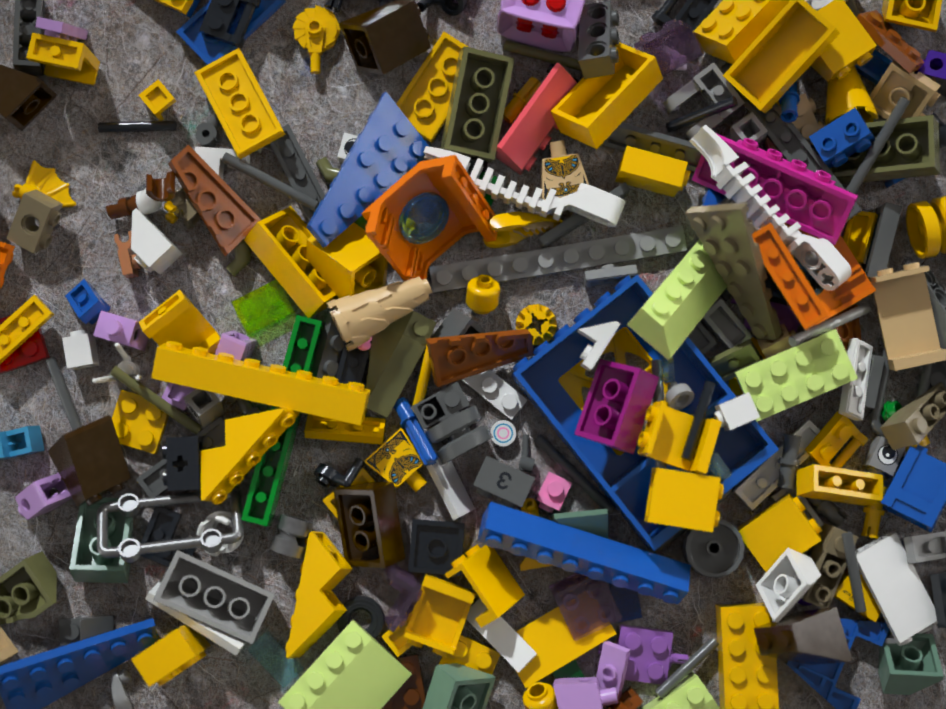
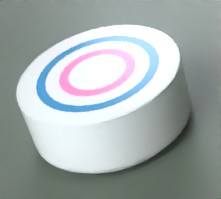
[490,420,516,446]

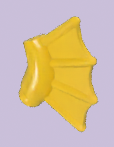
[12,160,76,208]

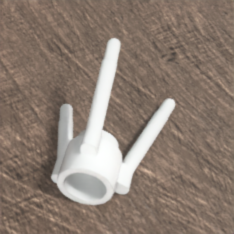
[92,343,143,384]

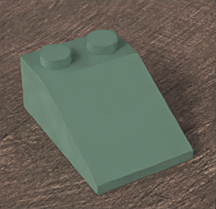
[69,497,133,583]

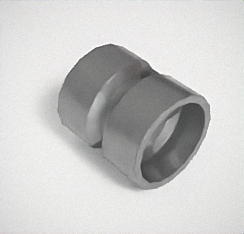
[270,513,314,559]

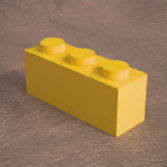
[796,464,883,506]

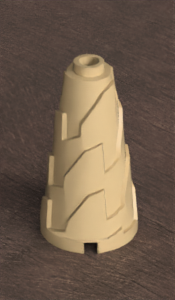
[326,277,432,351]

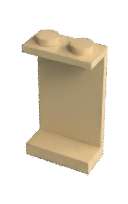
[870,262,946,371]

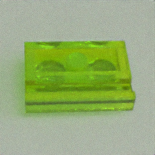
[231,279,295,336]

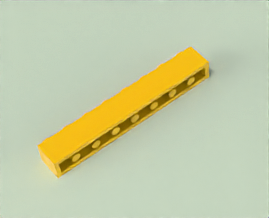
[151,341,370,426]

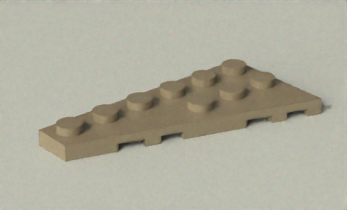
[685,202,782,340]

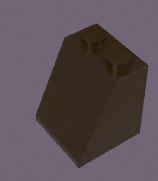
[339,0,431,75]
[0,64,58,131]
[47,415,131,507]
[754,607,852,665]

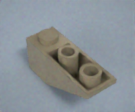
[880,382,946,450]
[803,522,858,609]

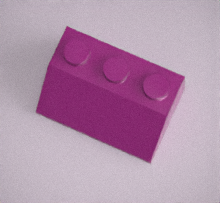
[574,359,659,454]

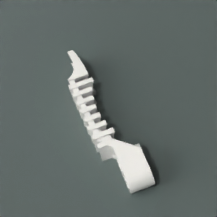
[689,125,852,291]
[423,146,626,227]

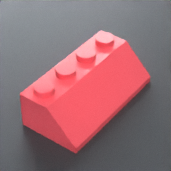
[496,62,577,175]

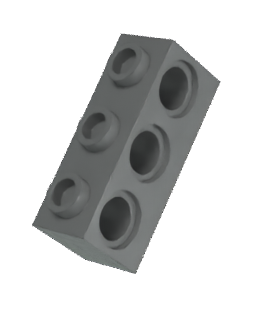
[13,0,45,76]
[578,0,620,79]

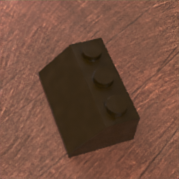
[333,482,405,568]

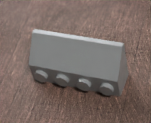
[153,550,275,644]

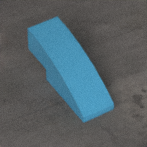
[0,425,45,461]

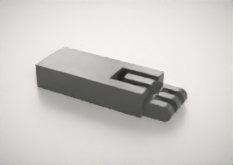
[861,202,902,298]

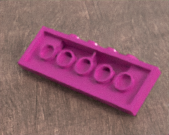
[692,133,858,245]

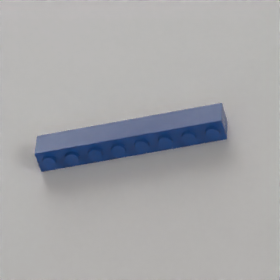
[477,501,691,604]

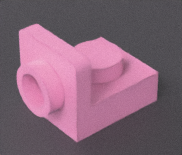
[535,471,572,513]

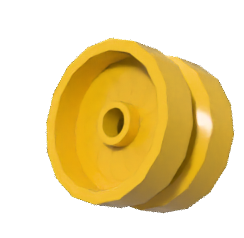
[906,196,946,259]

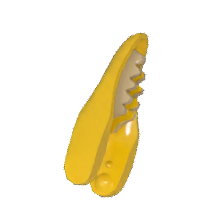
[483,211,562,248]

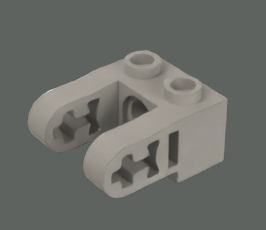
[663,62,745,140]

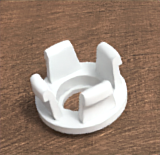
[197,510,244,557]

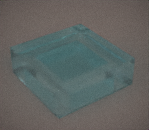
[709,452,732,480]

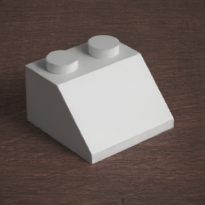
[131,208,183,275]
[756,548,821,623]

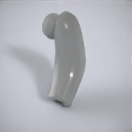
[111,669,133,709]

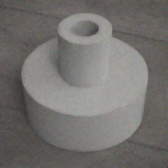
[665,382,694,410]

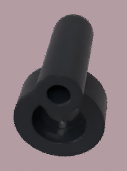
[417,0,468,16]
[314,458,365,488]

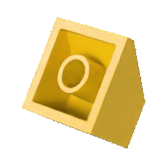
[881,0,942,32]

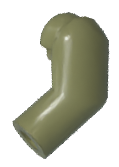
[316,157,340,184]
[226,239,251,276]

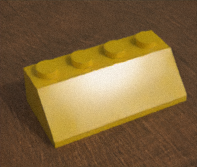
[244,206,338,318]

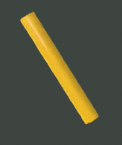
[412,345,432,406]

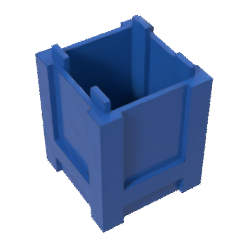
[881,444,946,533]

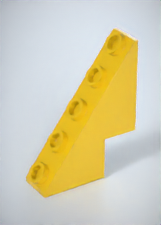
[200,408,299,505]
[285,531,353,659]

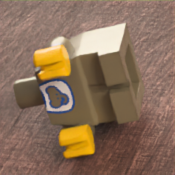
[164,187,201,229]

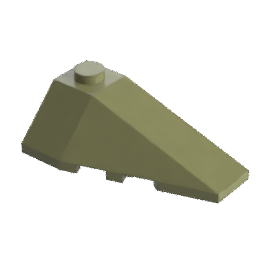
[365,311,437,418]
[0,551,57,625]

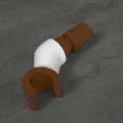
[106,171,175,219]

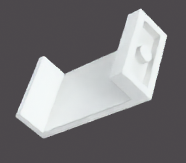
[846,533,937,646]

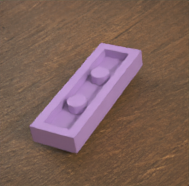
[35,17,88,42]

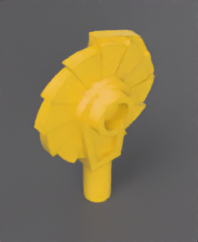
[292,5,340,74]

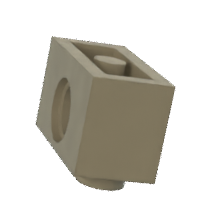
[6,189,63,253]

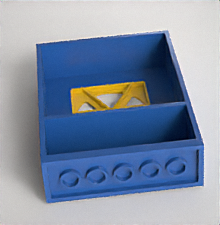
[511,274,779,551]

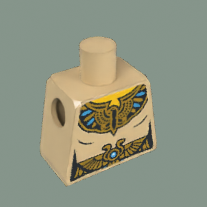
[540,140,589,200]

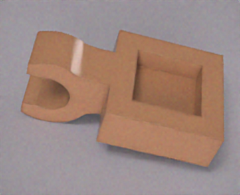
[114,230,141,279]

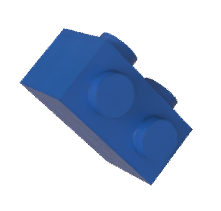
[809,108,875,168]

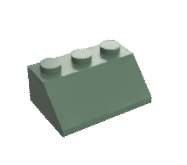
[423,663,496,709]

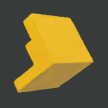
[139,79,176,121]

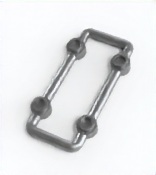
[97,489,244,563]

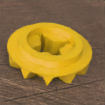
[516,304,557,345]

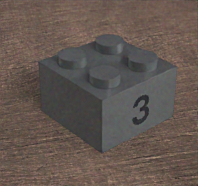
[473,456,535,509]

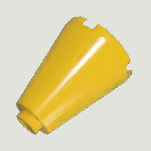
[825,66,878,126]

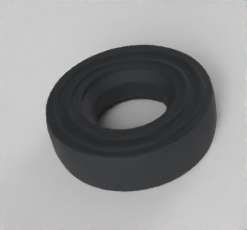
[337,596,385,639]

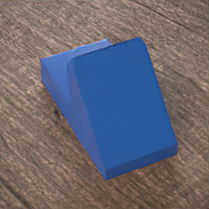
[65,279,111,324]

